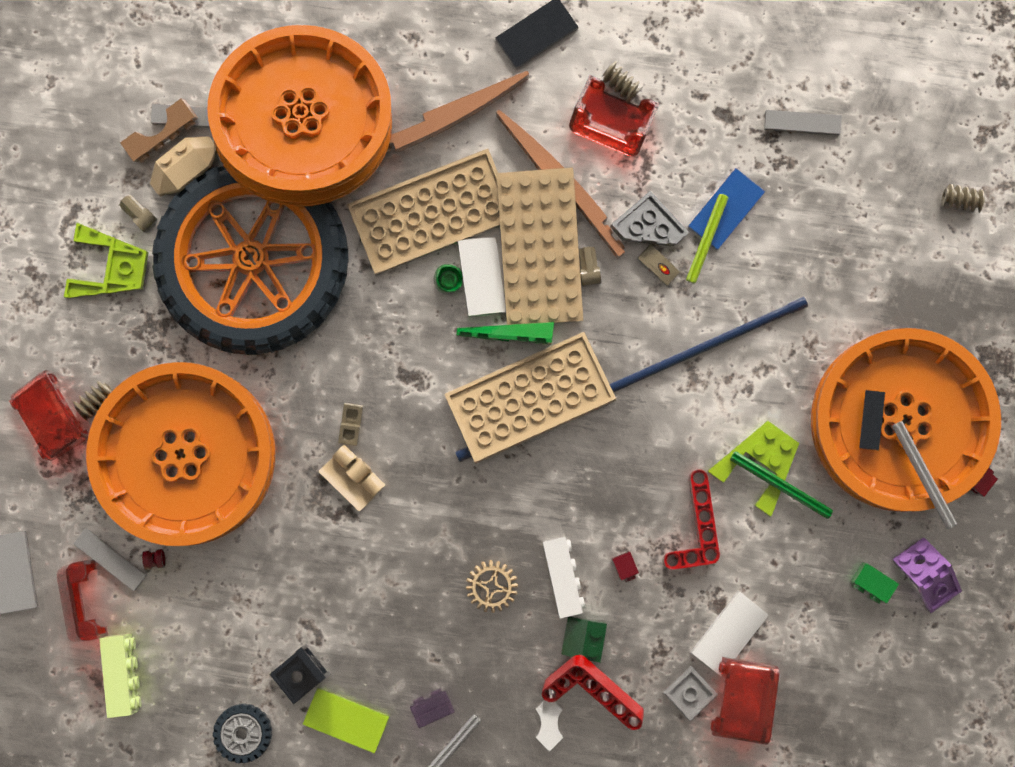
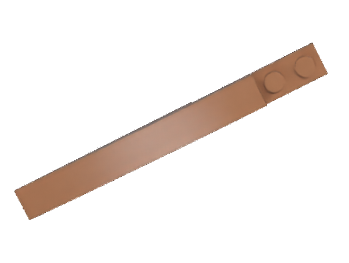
[386,71,529,153]
[496,110,625,259]

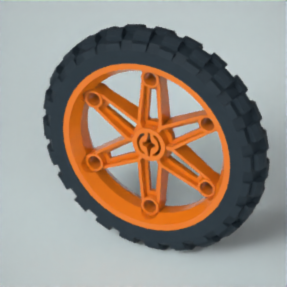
[152,166,349,355]

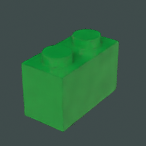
[850,562,899,604]

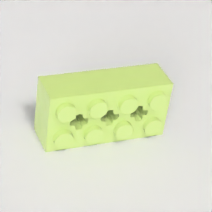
[100,633,142,718]

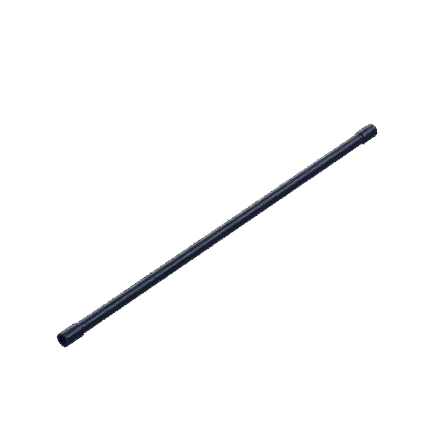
[455,296,808,462]

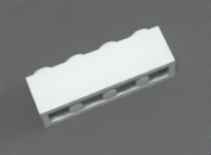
[543,537,585,618]

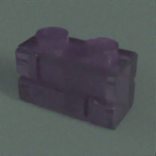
[410,688,455,728]

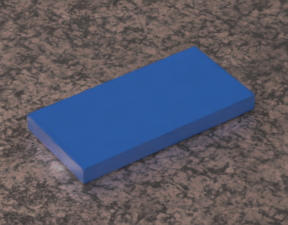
[688,168,765,250]

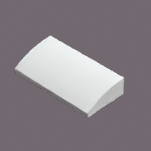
[458,237,506,318]
[691,591,768,676]

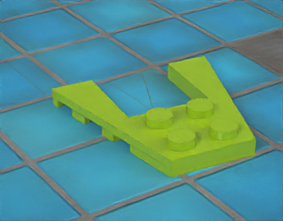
[64,223,149,298]
[707,421,799,517]

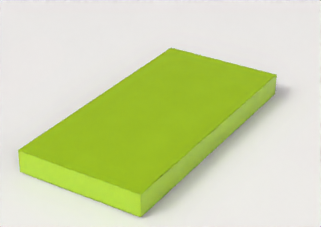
[303,687,390,754]

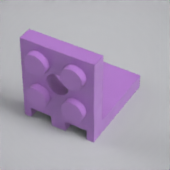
[893,538,962,613]

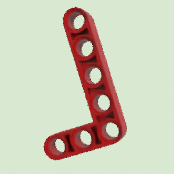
[662,470,720,570]
[542,655,644,730]

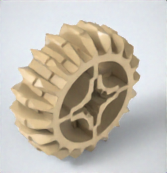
[466,560,518,613]

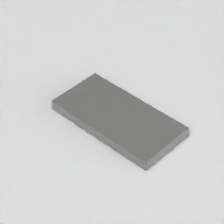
[0,531,38,614]

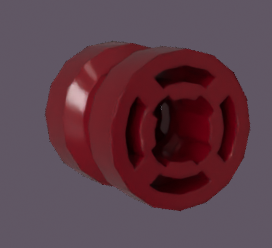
[142,549,166,570]

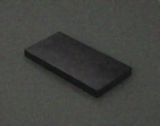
[495,0,579,70]

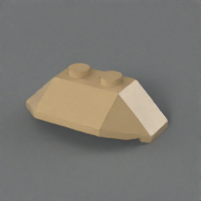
[150,137,217,197]

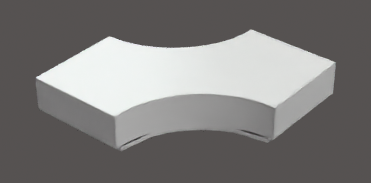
[536,700,563,751]

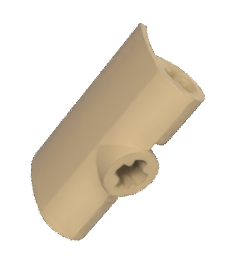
[319,445,385,511]

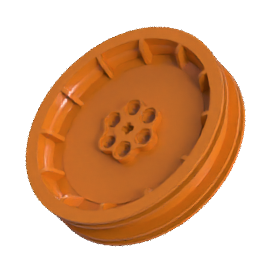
[207,25,392,206]
[811,328,1001,512]
[86,362,275,546]

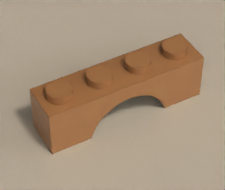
[120,98,198,163]

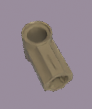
[119,194,158,232]
[579,247,601,286]

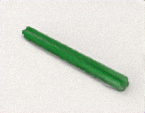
[730,452,833,519]

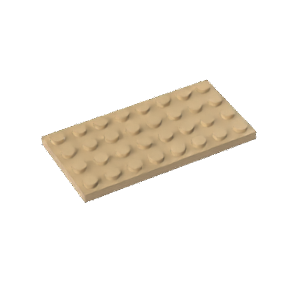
[347,149,500,275]
[497,167,584,325]
[444,332,616,464]

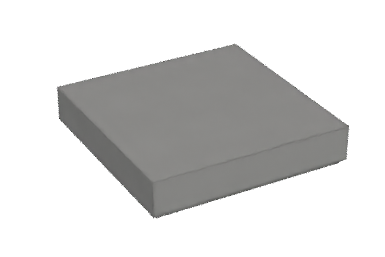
[663,666,718,721]

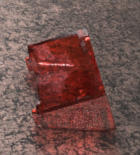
[569,75,660,156]
[9,370,89,461]
[57,560,109,642]
[710,657,779,745]

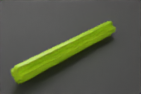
[686,194,728,284]

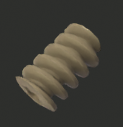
[602,61,643,103]
[941,184,985,213]
[73,381,113,421]

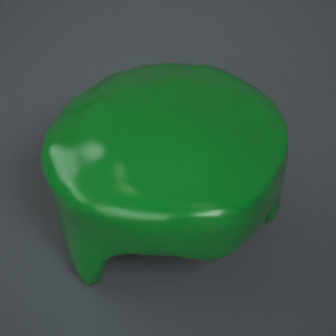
[434,264,463,295]

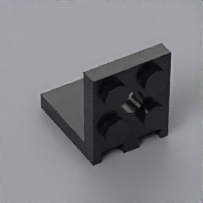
[269,644,330,705]

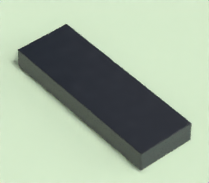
[859,390,885,451]

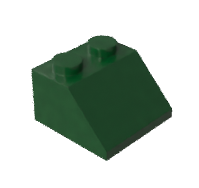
[561,616,607,663]

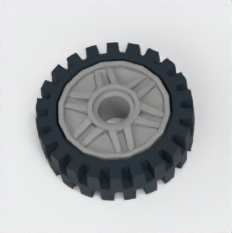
[213,704,272,764]

